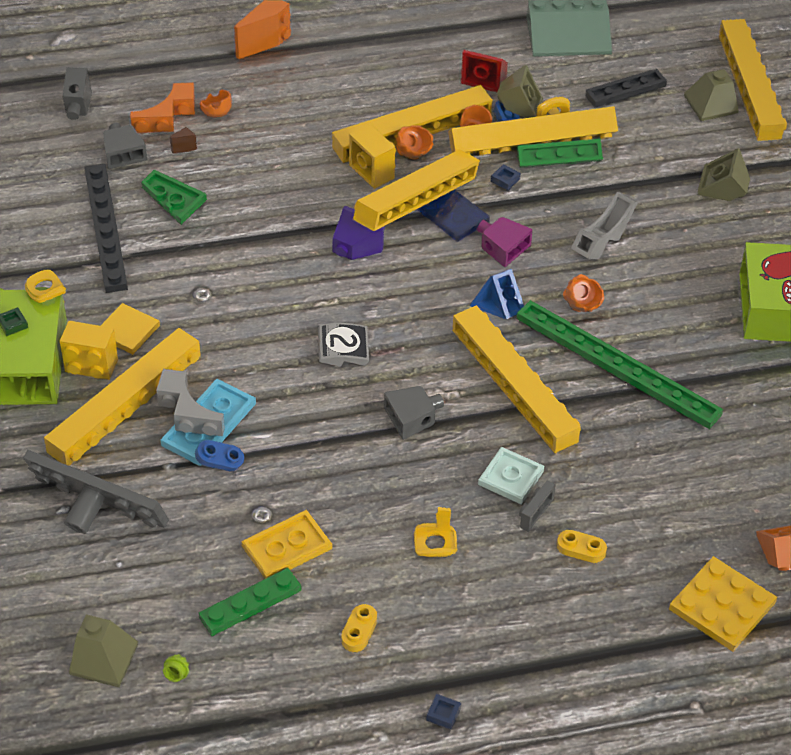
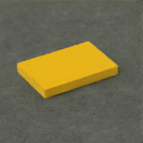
[241,510,332,579]

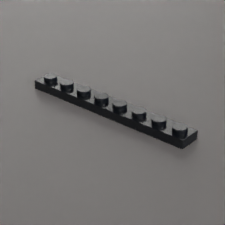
[84,164,128,293]

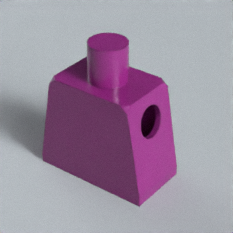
[477,217,533,267]

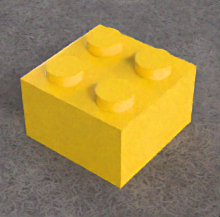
[349,124,396,189]
[60,321,118,380]

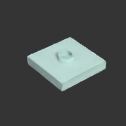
[478,447,545,505]

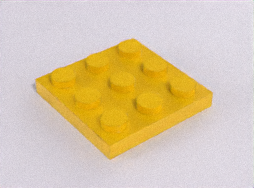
[669,556,777,652]

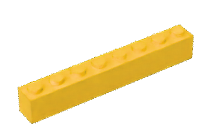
[719,19,787,141]
[332,85,492,163]
[448,106,618,156]
[353,149,480,231]
[453,305,581,453]
[44,328,201,466]

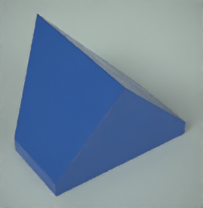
[469,269,524,319]

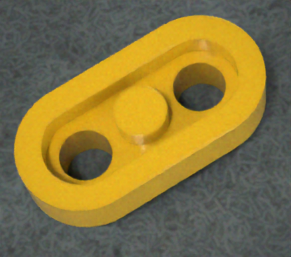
[557,530,607,563]
[341,604,377,652]

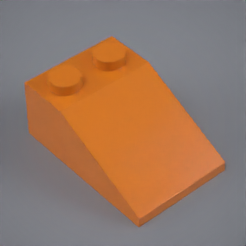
[234,0,291,59]

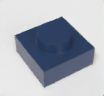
[491,164,521,191]
[426,694,461,730]

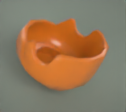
[200,90,232,118]
[459,105,492,127]

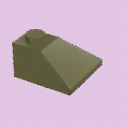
[497,65,543,118]
[684,69,739,121]
[697,148,750,201]
[69,614,138,687]

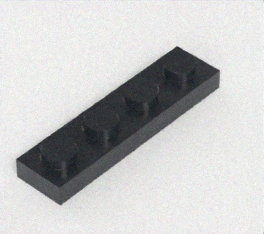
[585,68,667,108]

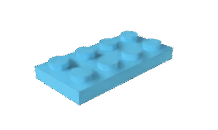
[160,379,256,466]

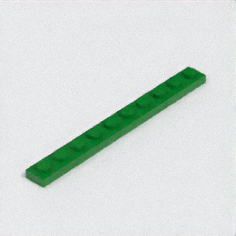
[516,300,723,429]

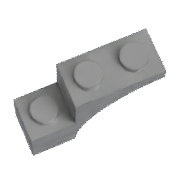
[571,192,638,260]
[157,369,225,436]

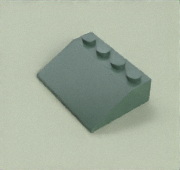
[526,0,612,57]

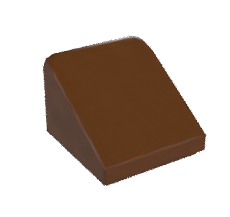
[170,127,197,154]

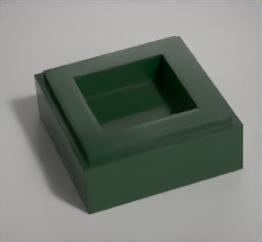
[0,307,28,336]

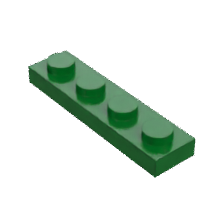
[517,139,603,168]
[198,568,301,636]

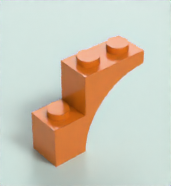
[130,83,195,133]

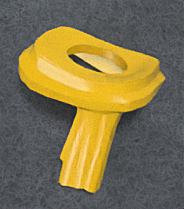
[536,97,570,117]
[25,270,66,303]
[414,507,457,557]

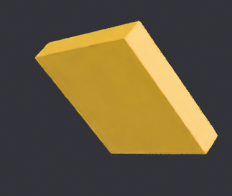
[101,303,160,355]

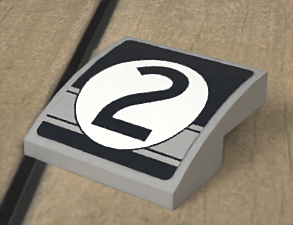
[318,323,369,367]

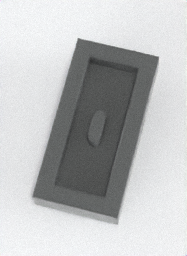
[519,480,556,532]

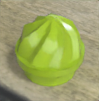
[163,654,189,682]

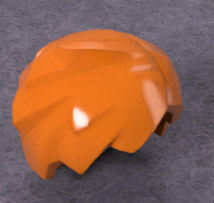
[396,126,433,160]
[563,274,604,312]

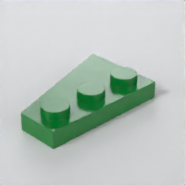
[141,170,207,225]

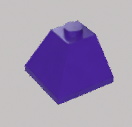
[332,206,385,260]

